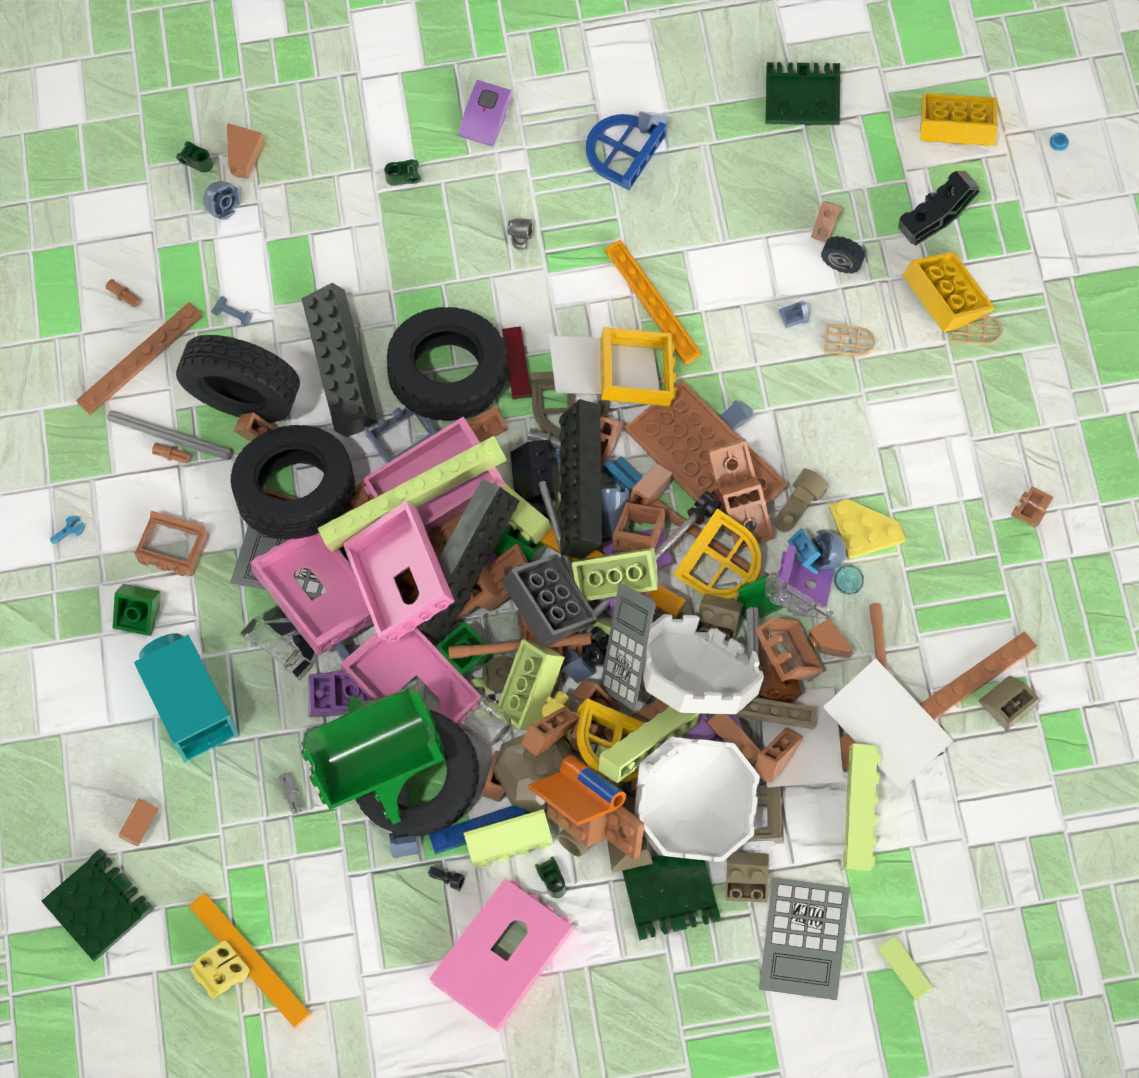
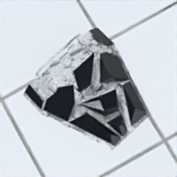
[240,598,317,681]

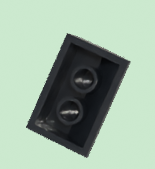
[510,439,555,503]

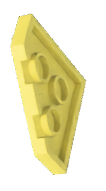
[829,499,906,559]

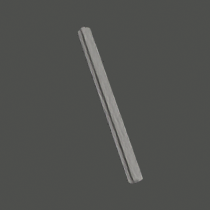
[107,410,232,460]
[746,607,762,747]

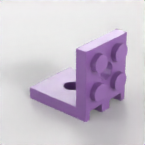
[776,545,834,609]

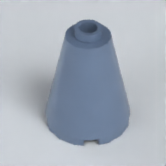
[601,488,630,541]

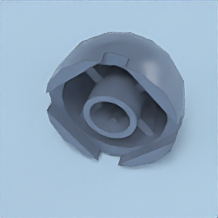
[203,181,241,220]
[811,529,846,570]

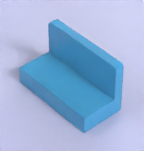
[603,456,643,494]
[787,528,821,574]

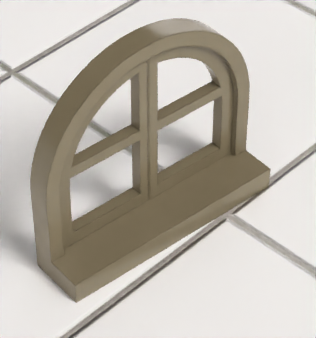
[531,371,610,437]
[747,761,784,844]

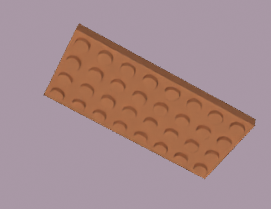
[624,380,788,536]

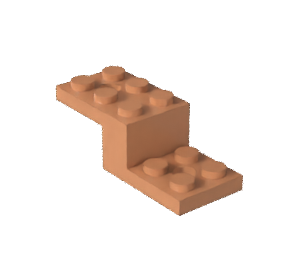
[707,439,774,550]
[453,544,528,624]
[546,804,645,860]

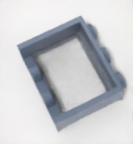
[363,408,437,464]

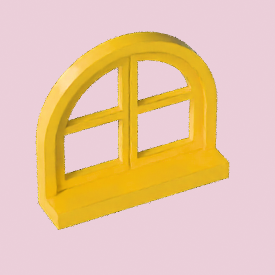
[672,509,761,599]
[577,698,644,782]

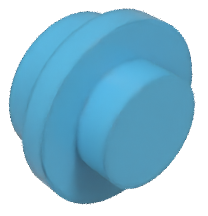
[1049,133,1069,151]

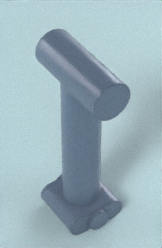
[211,296,252,326]

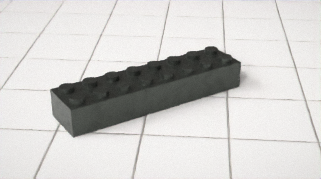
[301,282,379,437]
[559,399,602,559]
[415,479,520,641]

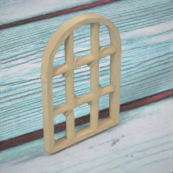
[951,316,1002,345]
[824,324,875,356]

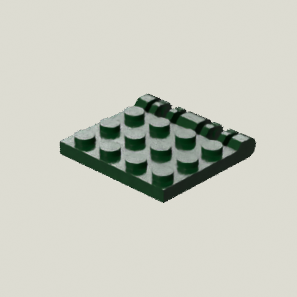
[765,62,840,125]
[41,849,154,962]
[622,855,721,941]

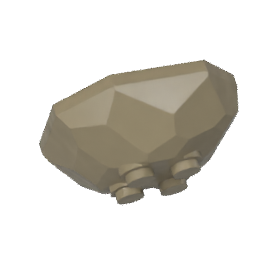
[493,733,573,812]

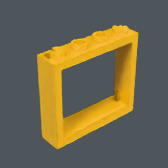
[600,327,677,406]

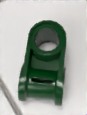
[176,141,213,172]
[384,159,421,186]
[534,856,566,899]

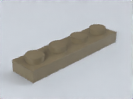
[732,697,816,730]

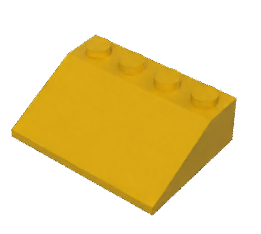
[920,93,998,146]
[902,251,995,333]

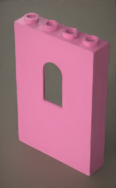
[363,417,506,533]
[343,501,455,644]
[251,533,373,656]
[340,627,483,726]
[429,878,573,1032]

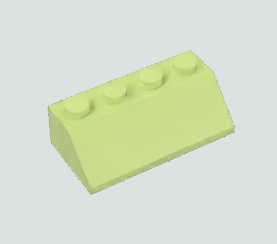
[572,547,658,601]
[495,639,565,730]
[464,809,553,868]

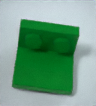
[737,574,784,622]

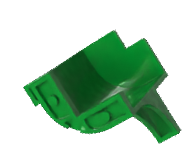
[301,684,444,825]

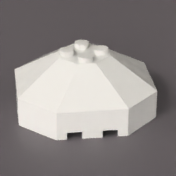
[642,614,764,714]
[634,737,760,862]

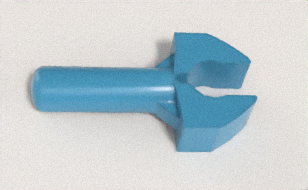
[50,516,85,544]

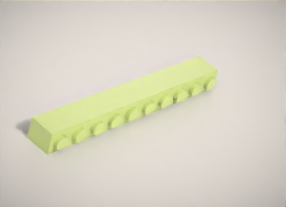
[318,436,507,552]

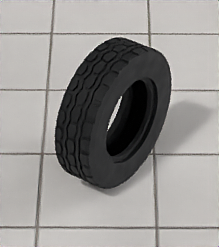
[387,307,507,421]
[176,335,300,422]
[230,425,355,540]
[355,709,479,836]

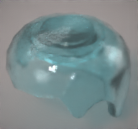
[834,565,864,595]

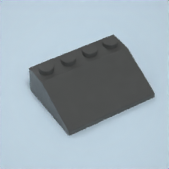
[501,554,598,648]

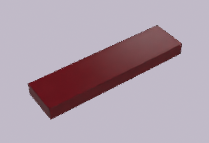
[502,326,532,400]

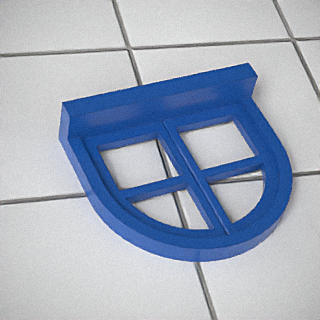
[586,114,667,190]

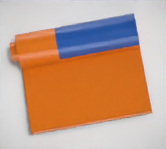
[528,755,626,826]

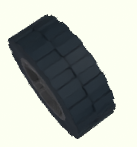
[821,236,866,274]

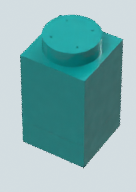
[134,633,239,762]

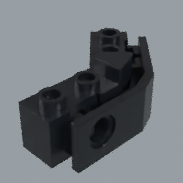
[898,171,981,246]

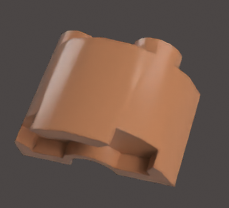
[1011,486,1053,528]

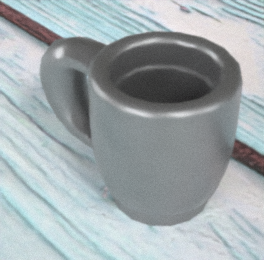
[507,218,533,250]

